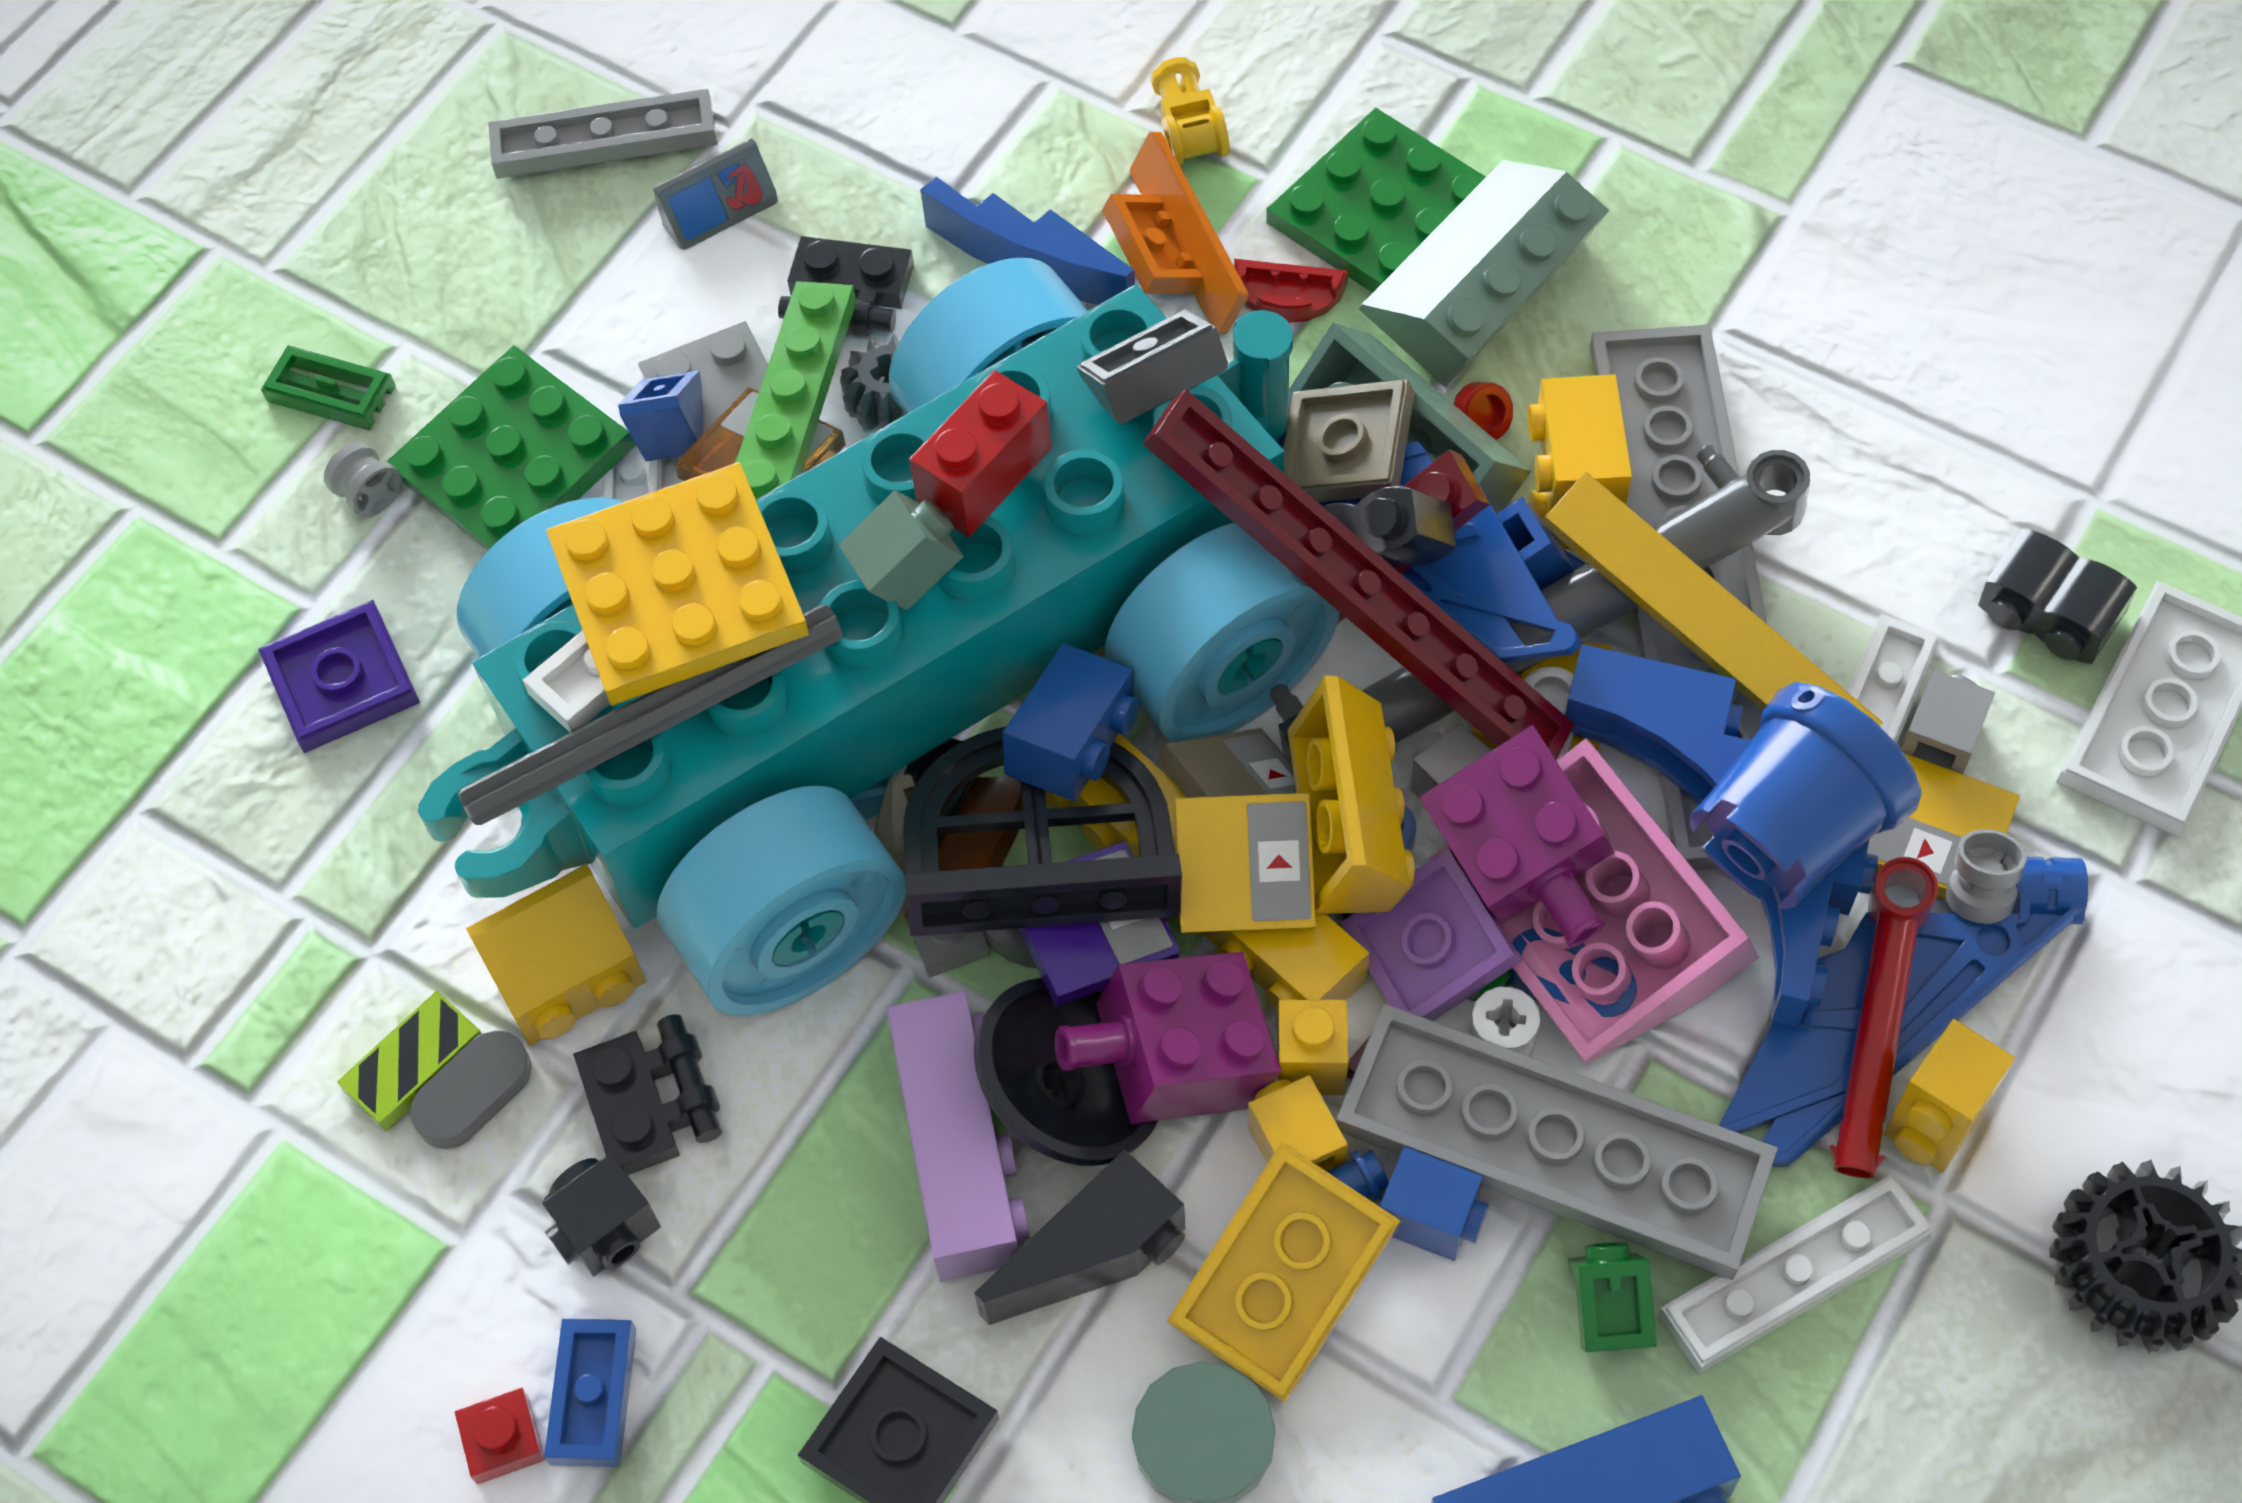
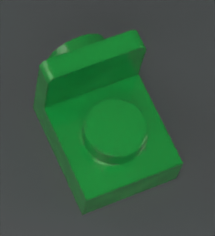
[1568,1242,1657,1352]

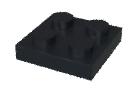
[798,1337,1000,1503]

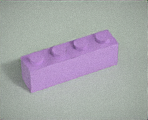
[886,990,1030,1282]

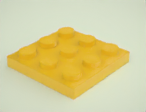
[546,462,809,706]

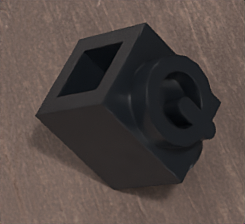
[542,1153,661,1277]

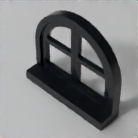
[903,726,1182,937]

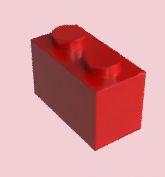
[909,370,1052,538]

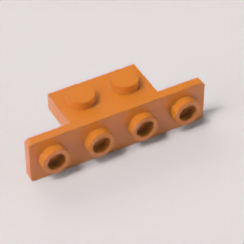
[1102,132,1248,334]

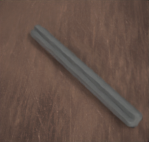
[458,604,842,825]

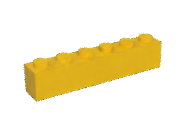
[1045,734,1370,1013]

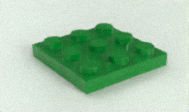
[1266,107,1486,293]
[386,345,636,551]

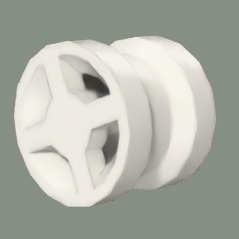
[1469,987,1540,1057]

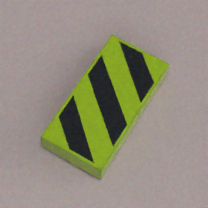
[337,990,482,1132]

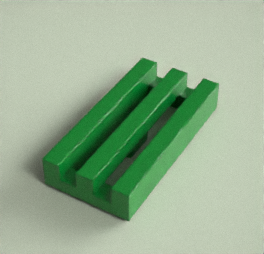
[261,345,396,431]

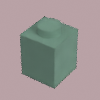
[839,490,964,610]

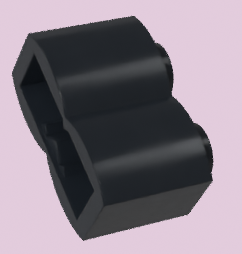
[1323,486,1456,568]
[1978,529,2137,664]

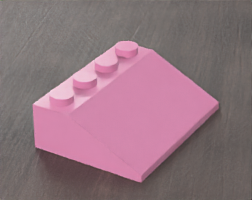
[1429,738,1759,1064]

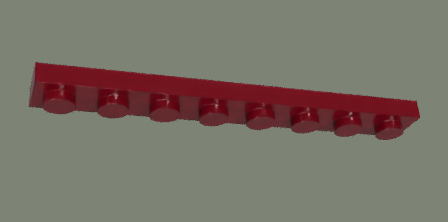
[1142,389,1575,760]

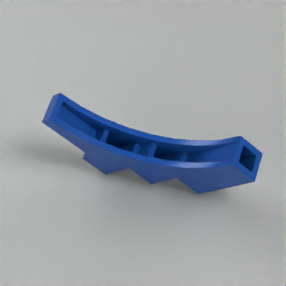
[1565,644,1878,1028]

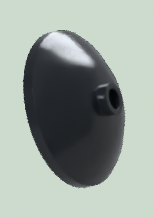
[974,978,1158,1166]

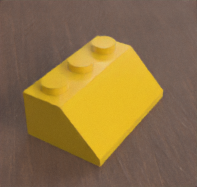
[1287,676,1415,914]

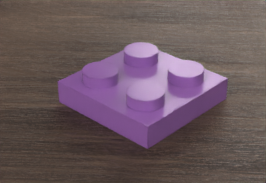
[1341,848,1523,1021]

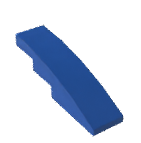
[920,176,1135,305]

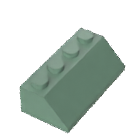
[1359,160,1609,388]
[1289,322,1531,513]

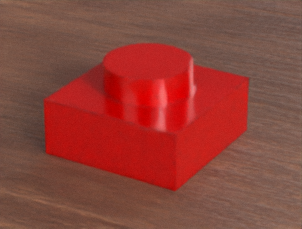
[454,1387,545,1485]

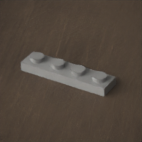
[488,88,718,179]

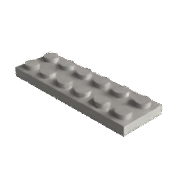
[1336,1003,1778,1280]

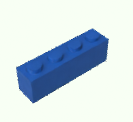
[1431,1395,1741,1503]

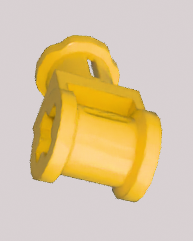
[1150,57,1230,166]

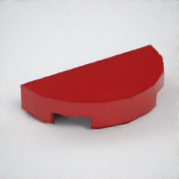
[1234,259,1349,323]

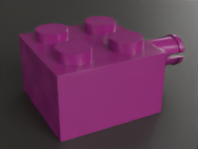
[1419,725,1615,947]
[1054,951,1281,1124]

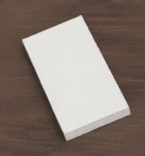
[2056,581,2242,838]

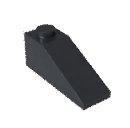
[974,1149,1186,1325]

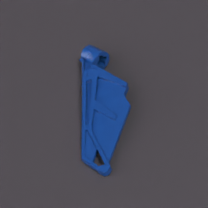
[1275,409,1581,663]
[1719,857,2088,1167]

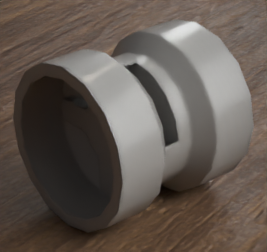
[1946,829,2027,924]

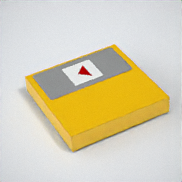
[1867,753,2020,901]
[1175,793,1316,934]

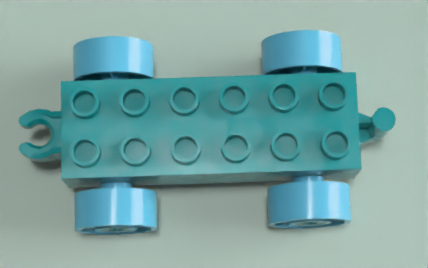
[418,258,1339,1016]

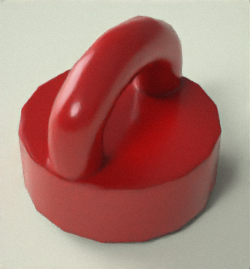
[1453,382,1513,440]

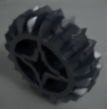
[2049,1159,2242,1354]

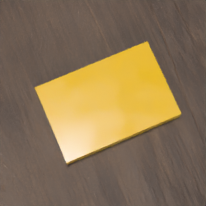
[1167,1142,1402,1402]

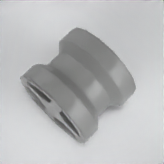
[324,441,402,517]

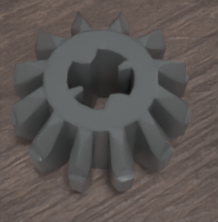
[840,334,905,432]

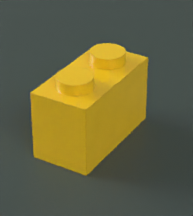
[1883,1018,2016,1173]

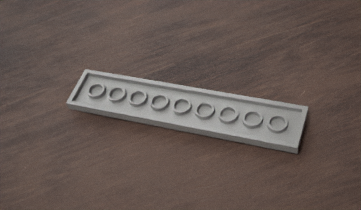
[1590,324,1767,870]

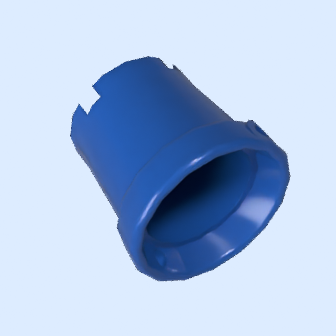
[1690,682,1922,910]

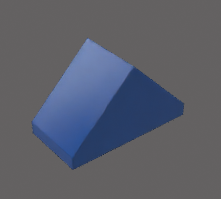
[618,371,704,462]

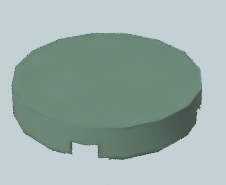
[1132,1362,1275,1503]

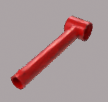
[1830,857,1938,1179]

